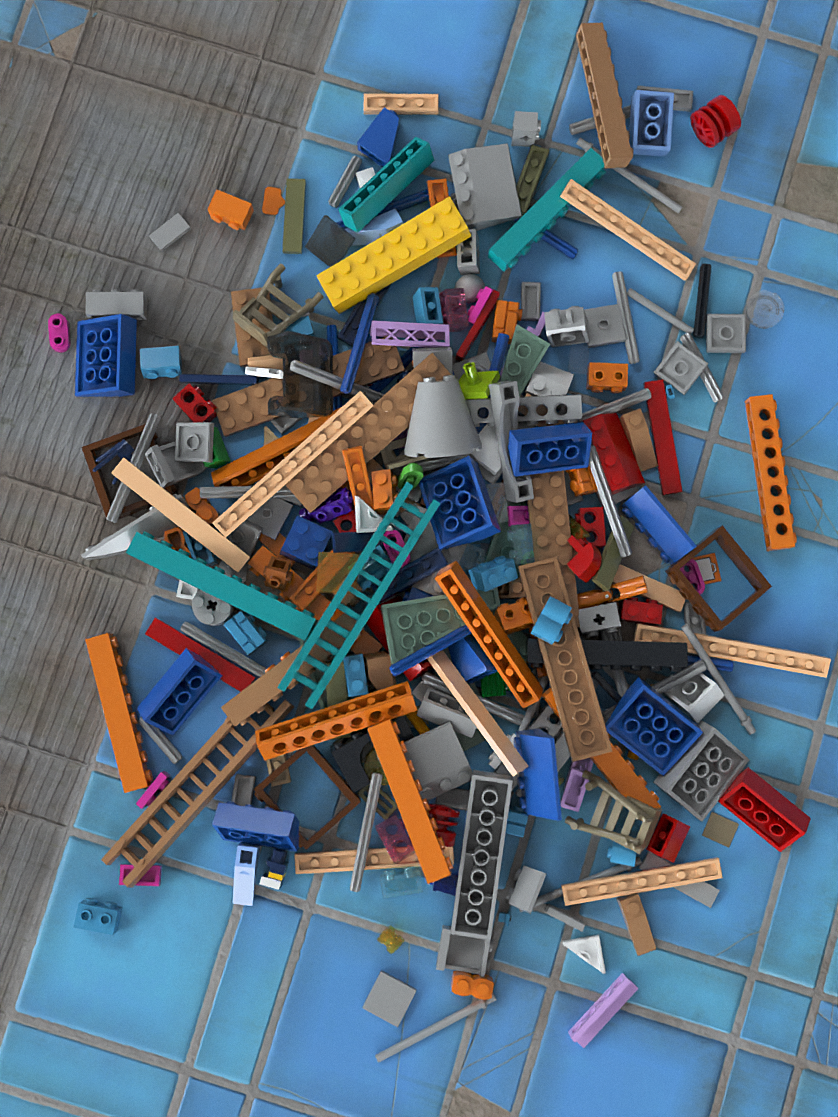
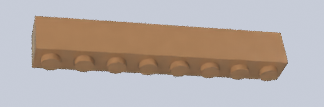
[576,22,633,169]
[221,613,364,727]

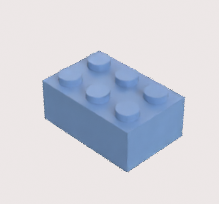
[629,90,674,157]

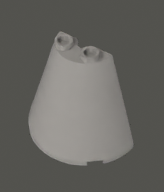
[404,375,482,458]

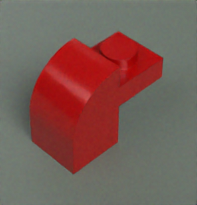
[567,535,602,583]

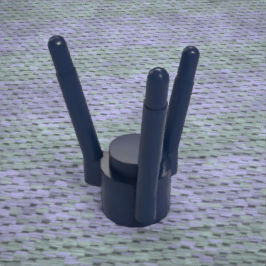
[93,439,135,485]

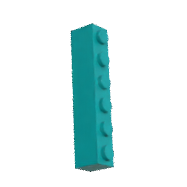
[338,137,434,233]

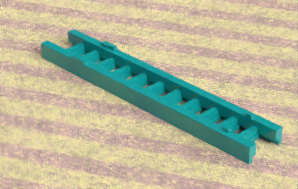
[277,482,440,709]

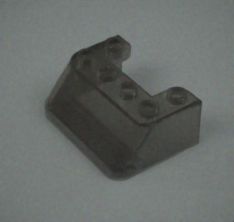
[267,331,333,418]

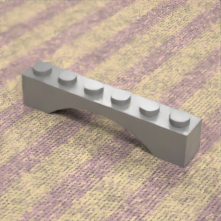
[489,381,534,503]

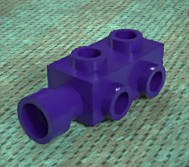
[299,487,353,524]

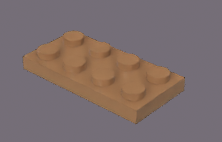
[231,288,277,367]

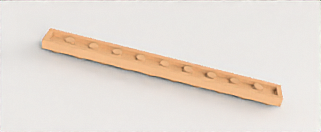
[213,391,374,538]
[633,622,831,678]

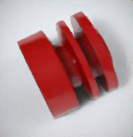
[690,95,741,148]
[428,803,460,847]

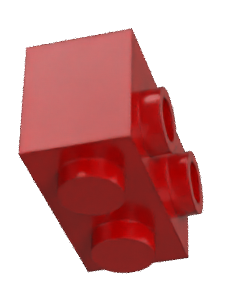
[619,597,663,626]
[646,813,690,863]

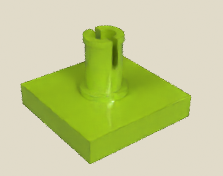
[459,362,500,400]

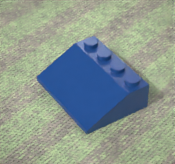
[75,314,137,397]
[419,456,501,550]
[605,677,703,776]
[513,728,562,821]

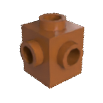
[263,556,293,591]

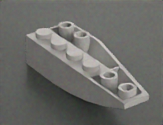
[81,494,195,560]

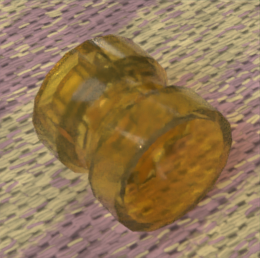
[377,925,405,954]

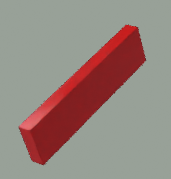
[455,290,500,362]

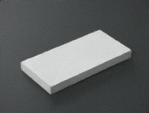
[469,411,537,475]

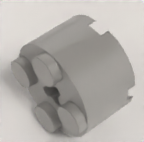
[192,590,235,626]

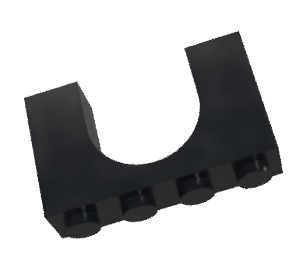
[330,715,415,793]

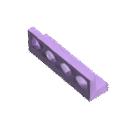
[370,321,450,348]
[568,973,639,1048]

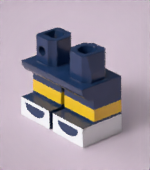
[259,848,289,890]

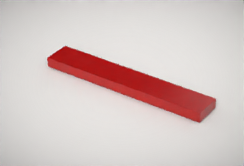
[643,379,683,495]
[145,617,256,692]

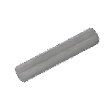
[328,156,362,208]
[138,717,182,764]

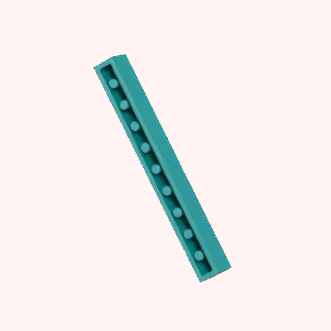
[126,531,317,641]

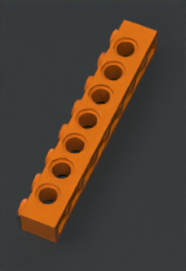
[745,394,797,551]
[255,681,418,760]

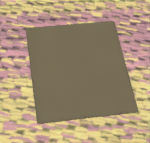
[702,812,739,848]

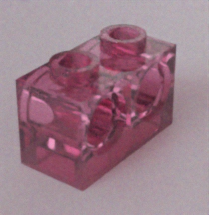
[439,288,469,332]
[375,815,415,865]

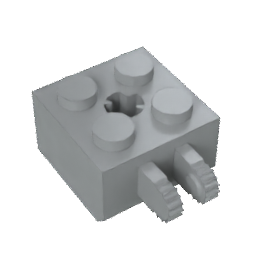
[544,306,590,347]

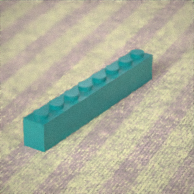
[487,148,606,272]

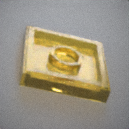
[316,552,359,594]

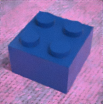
[279,515,333,570]

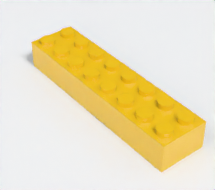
[316,196,471,314]

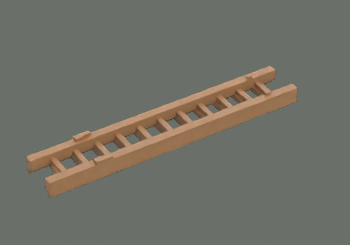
[101,699,295,888]

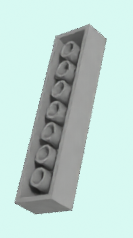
[450,770,513,940]

